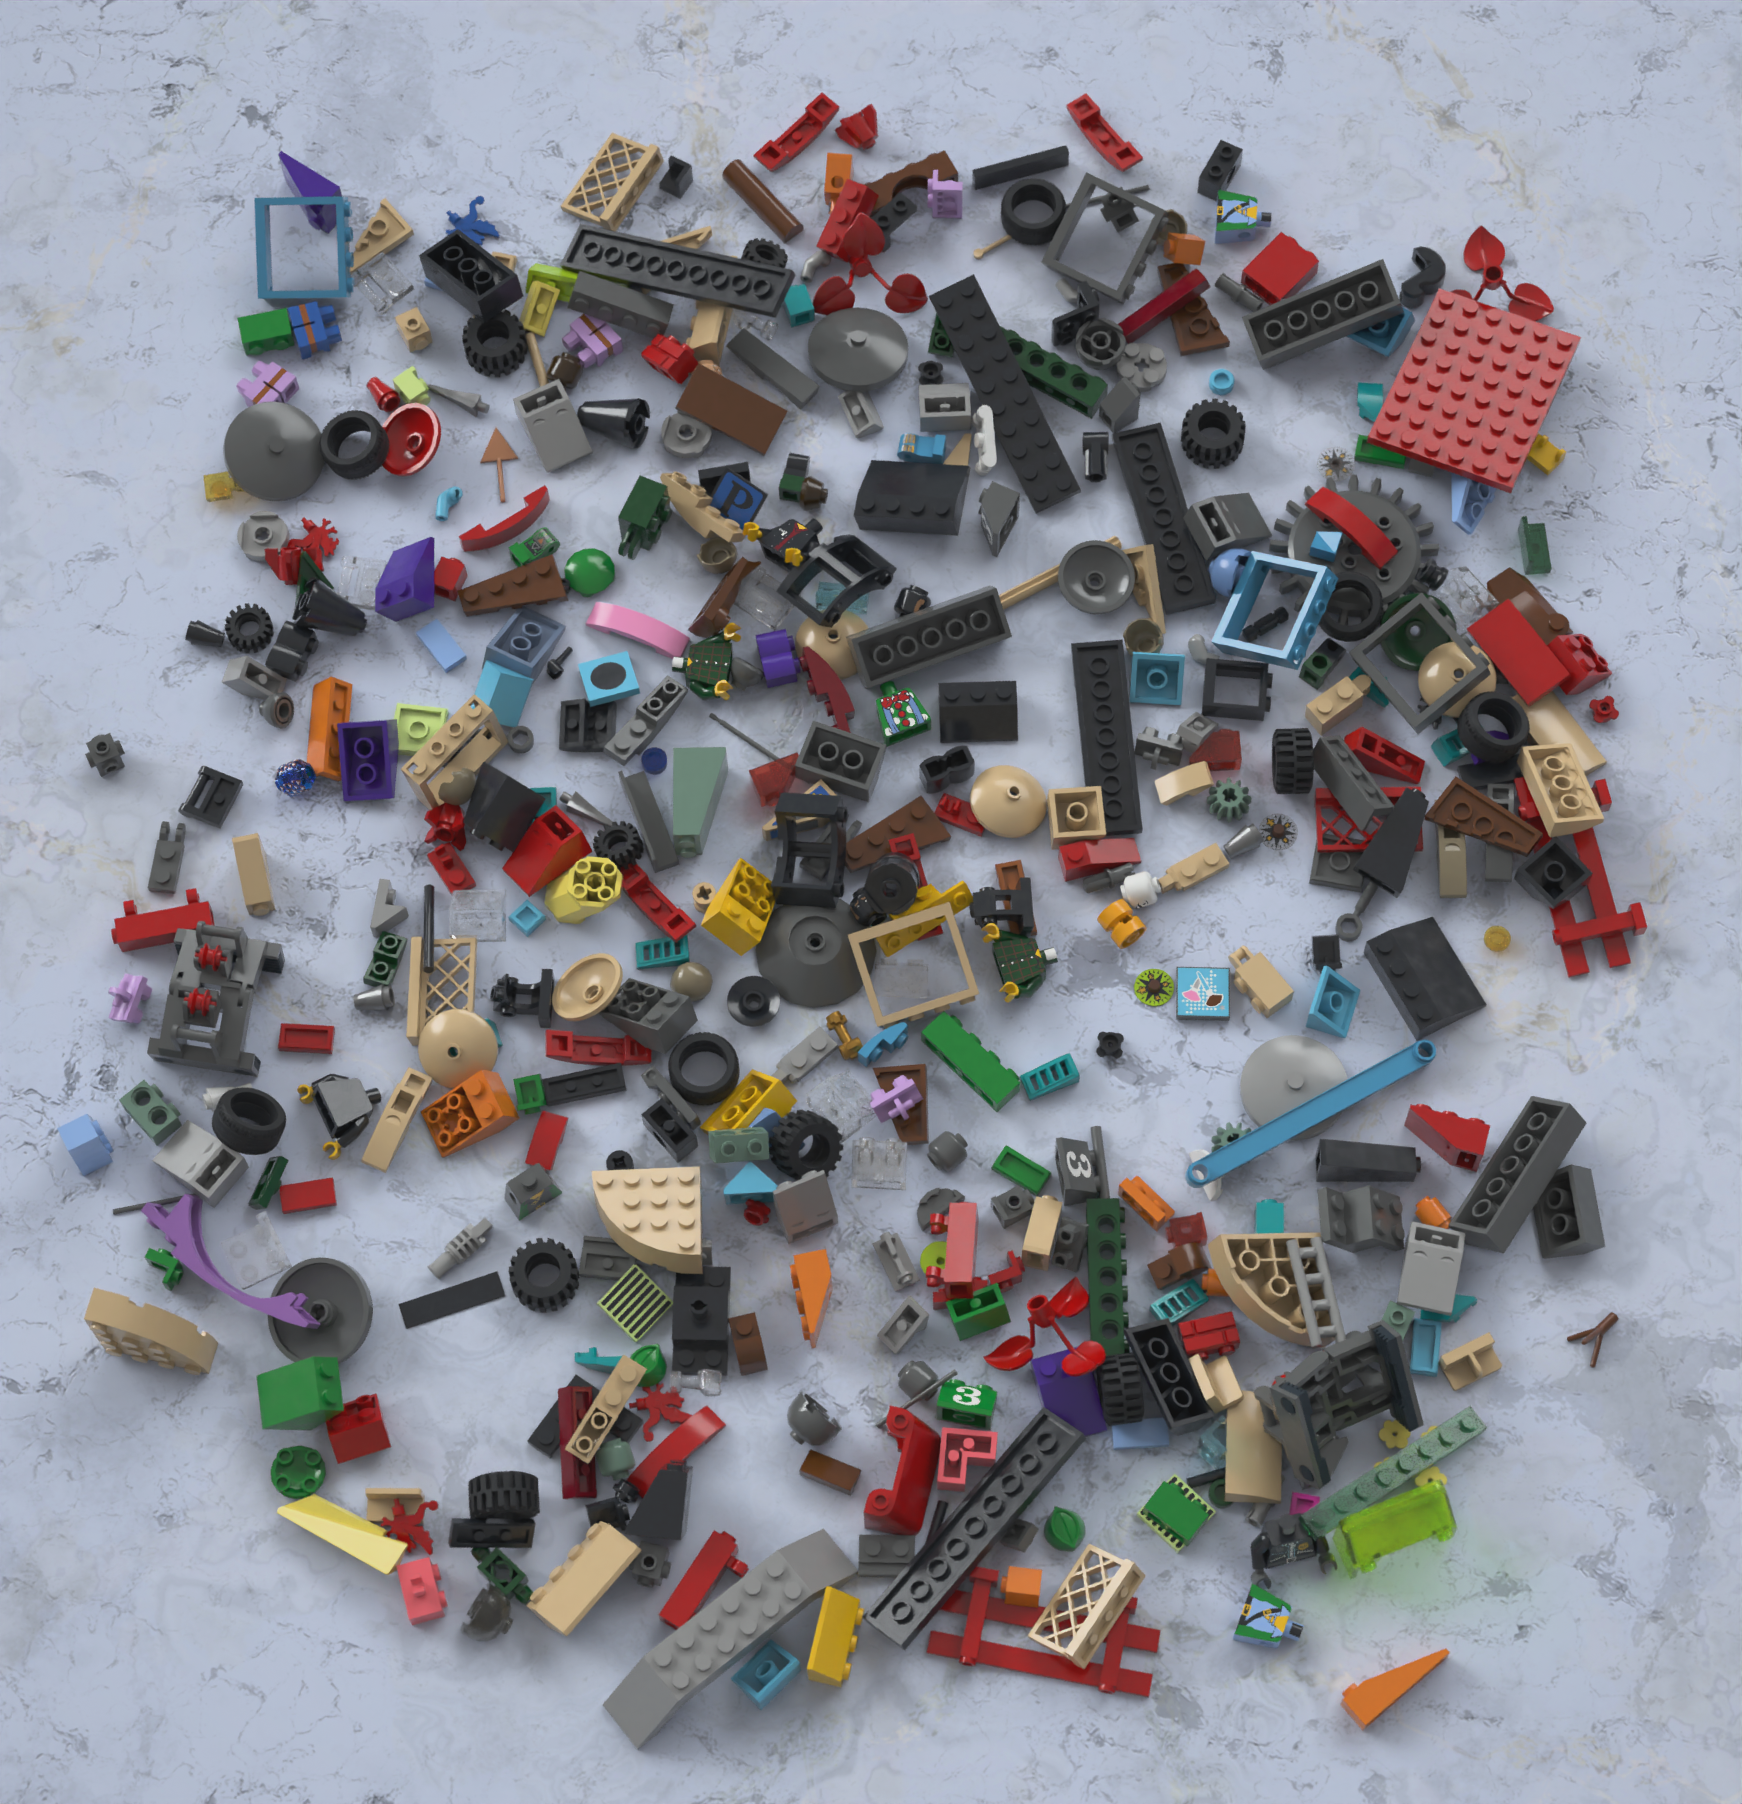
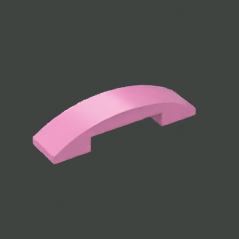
[586,602,690,659]

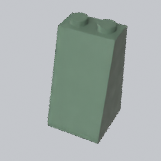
[673,747,728,858]

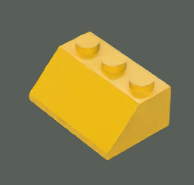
[700,1069,797,1136]
[807,1586,864,1687]

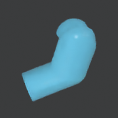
[435,486,463,521]

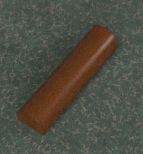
[722,159,804,244]

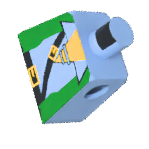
[1215,190,1271,244]
[1233,1584,1304,1648]

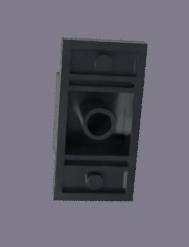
[672,1266,731,1376]

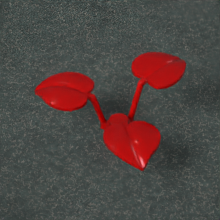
[812,212,928,315]
[1451,225,1554,321]
[984,1276,1106,1377]

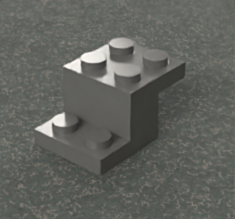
[1317,1186,1405,1253]

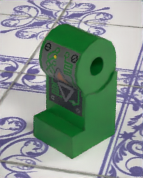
[509,527,560,567]

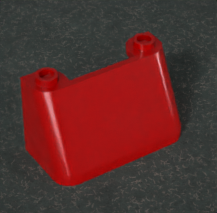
[863,1405,941,1536]

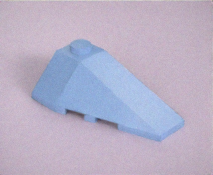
[1451,473,1497,535]

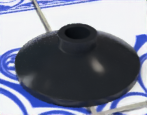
[727,976,780,1027]

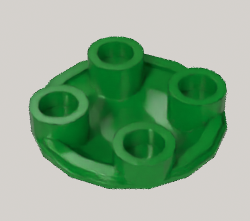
[564,548,615,597]
[270,1445,326,1499]

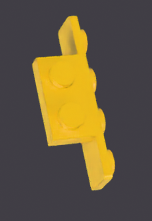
[876,881,973,957]

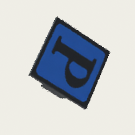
[710,467,769,530]

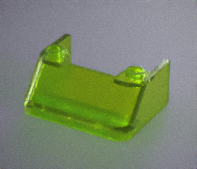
[1332,1479,1457,1579]

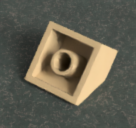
[1047,786,1106,850]

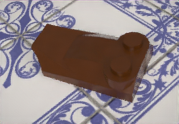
[688,557,761,639]
[1484,567,1573,645]

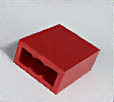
[1241,232,1319,305]

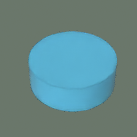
[1209,369,1234,395]

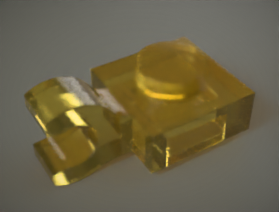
[203,471,245,502]

